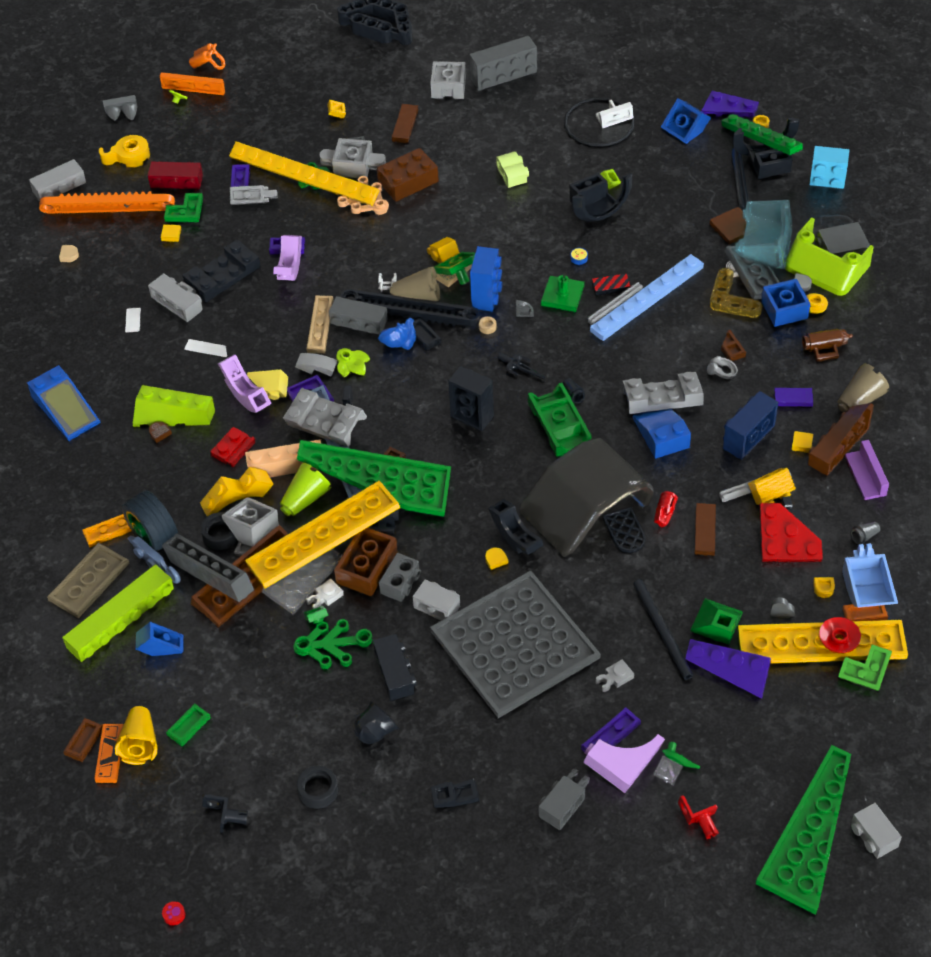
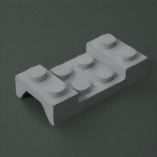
[623,372,704,414]
[283,388,367,447]

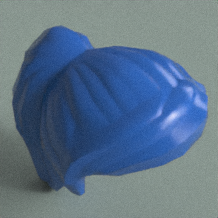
[378,318,416,350]

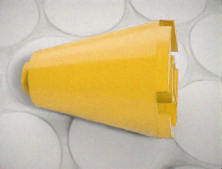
[115,706,158,765]

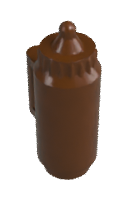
[802,329,853,362]

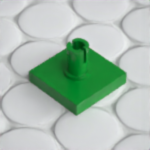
[434,252,475,285]
[541,275,584,312]

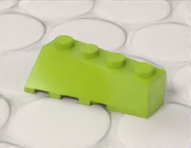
[133,385,215,427]

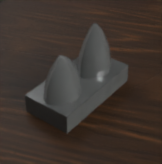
[103,95,138,121]

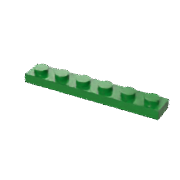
[721,114,803,155]

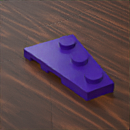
[702,90,759,117]

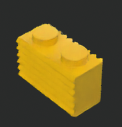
[748,468,796,505]

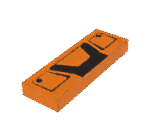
[95,724,124,783]

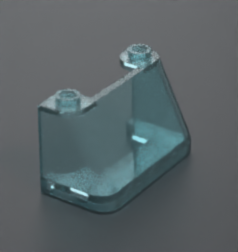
[736,200,792,269]

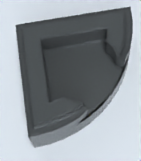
[516,300,534,317]

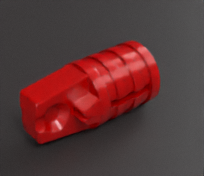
[654,491,678,527]

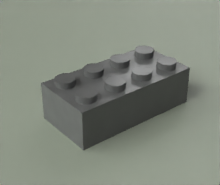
[470,35,537,91]

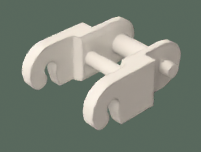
[378,273,397,293]

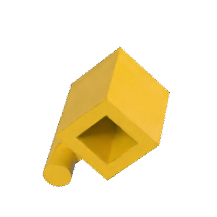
[426,237,459,263]

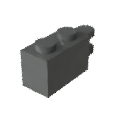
[538,768,590,830]

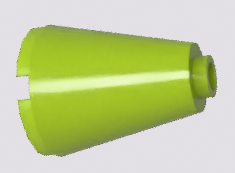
[280,463,331,516]

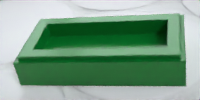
[166,703,211,747]

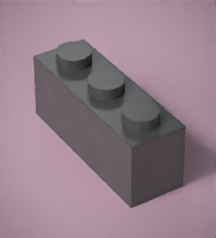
[329,296,388,334]

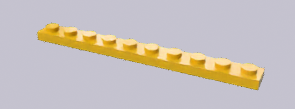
[229,141,379,206]

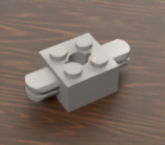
[320,138,386,178]

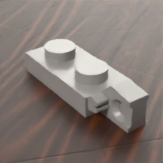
[230,185,278,205]

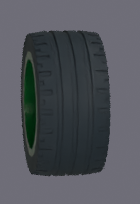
[122,490,178,552]

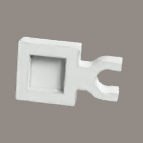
[306,579,344,609]

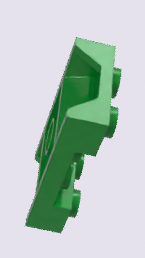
[528,383,592,457]

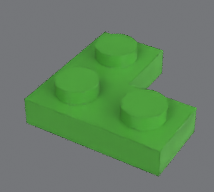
[838,644,892,691]

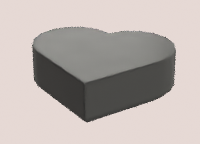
[770,597,795,618]

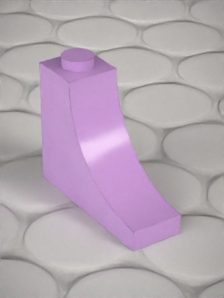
[584,734,665,793]

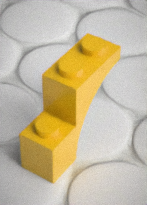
[200,467,273,517]

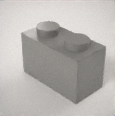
[413,579,460,621]
[851,803,902,859]

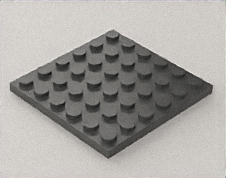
[430,571,601,718]

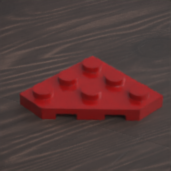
[760,503,823,562]

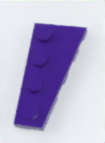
[685,639,771,699]

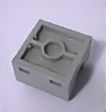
[431,61,466,99]

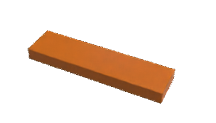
[160,72,225,95]

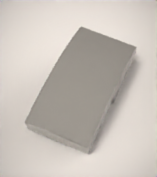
[295,353,337,376]

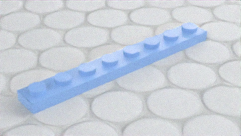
[590,254,704,341]

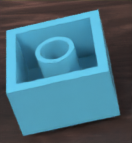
[810,146,849,189]

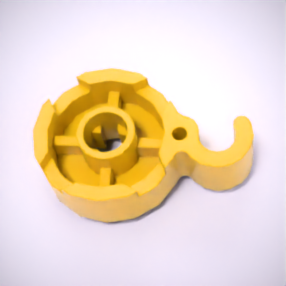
[99,135,150,167]

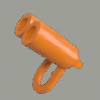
[189,43,225,70]

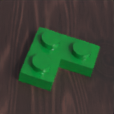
[164,193,203,222]

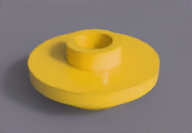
[806,293,828,314]

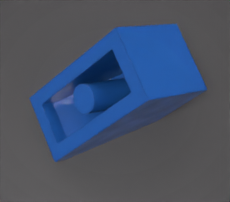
[136,622,183,656]

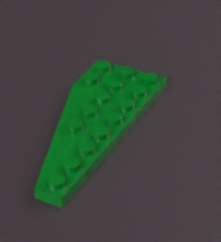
[297,440,451,517]

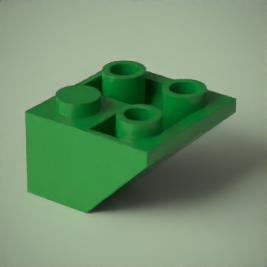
[690,598,743,645]

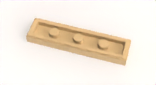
[307,296,334,354]

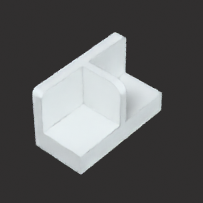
[596,100,633,128]

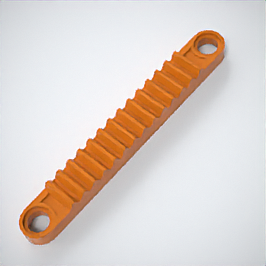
[39,191,175,214]

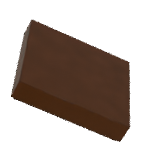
[709,207,758,245]

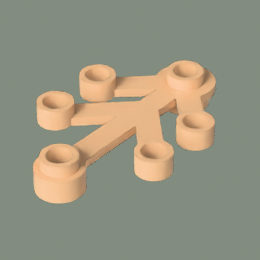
[337,176,389,215]

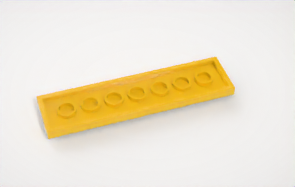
[245,481,400,588]
[737,620,908,663]

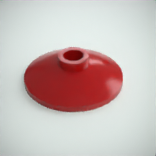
[819,617,861,653]

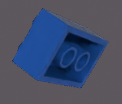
[470,246,502,312]

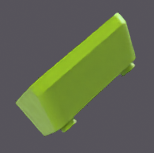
[785,218,874,296]

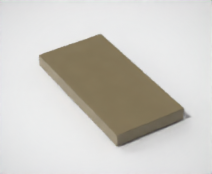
[47,543,130,619]

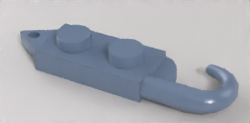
[127,536,181,584]

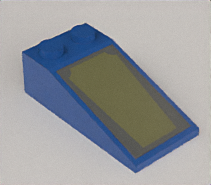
[27,365,101,441]

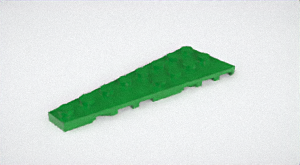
[756,745,851,915]

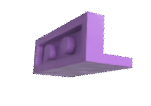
[845,440,889,500]

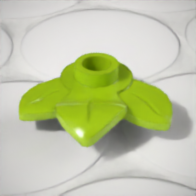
[336,348,370,378]

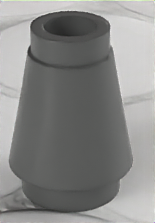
[850,521,880,544]

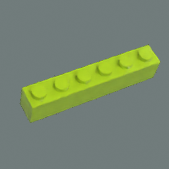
[62,564,174,662]

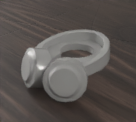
[707,356,738,379]

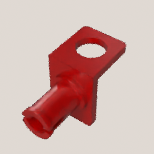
[678,795,719,839]

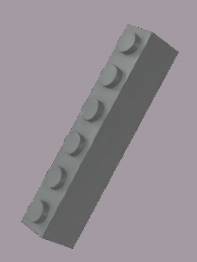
[162,534,254,602]

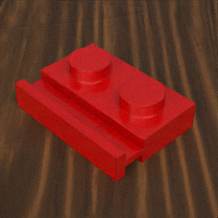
[210,427,255,467]

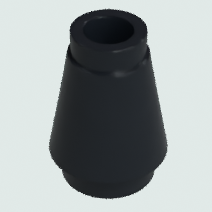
[563,378,585,404]

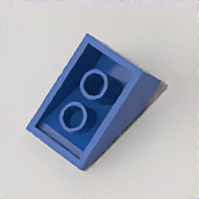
[633,409,691,459]

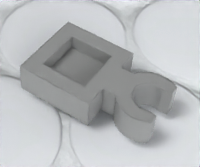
[596,659,634,692]

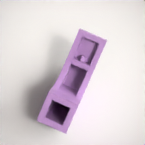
[274,235,302,280]
[218,355,272,413]

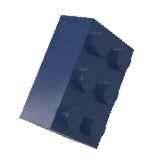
[723,391,778,460]

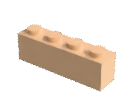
[245,440,321,477]

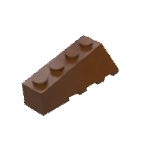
[808,403,874,476]

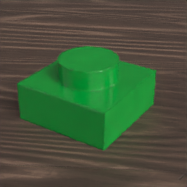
[304,606,328,624]

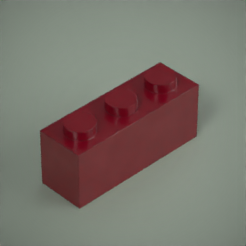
[148,162,203,189]

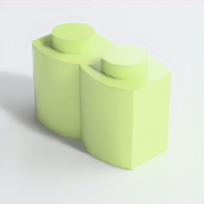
[496,152,529,188]

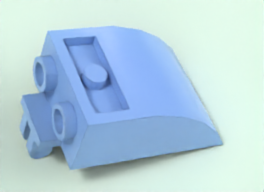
[842,543,898,607]

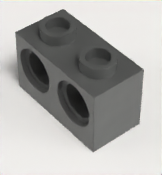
[379,553,421,602]

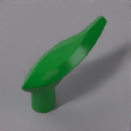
[662,742,700,769]

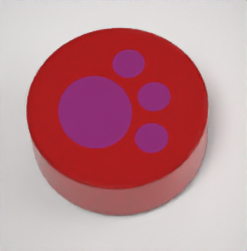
[162,902,185,925]

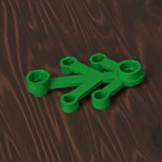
[293,619,372,669]

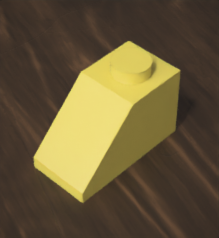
[247,370,288,400]

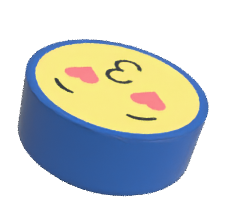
[570,248,588,265]

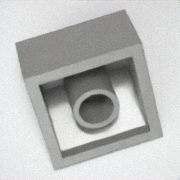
[222,497,279,547]

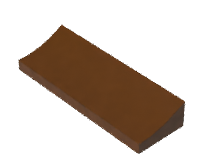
[191,525,288,628]

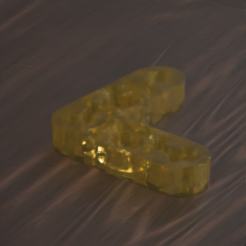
[710,268,762,318]

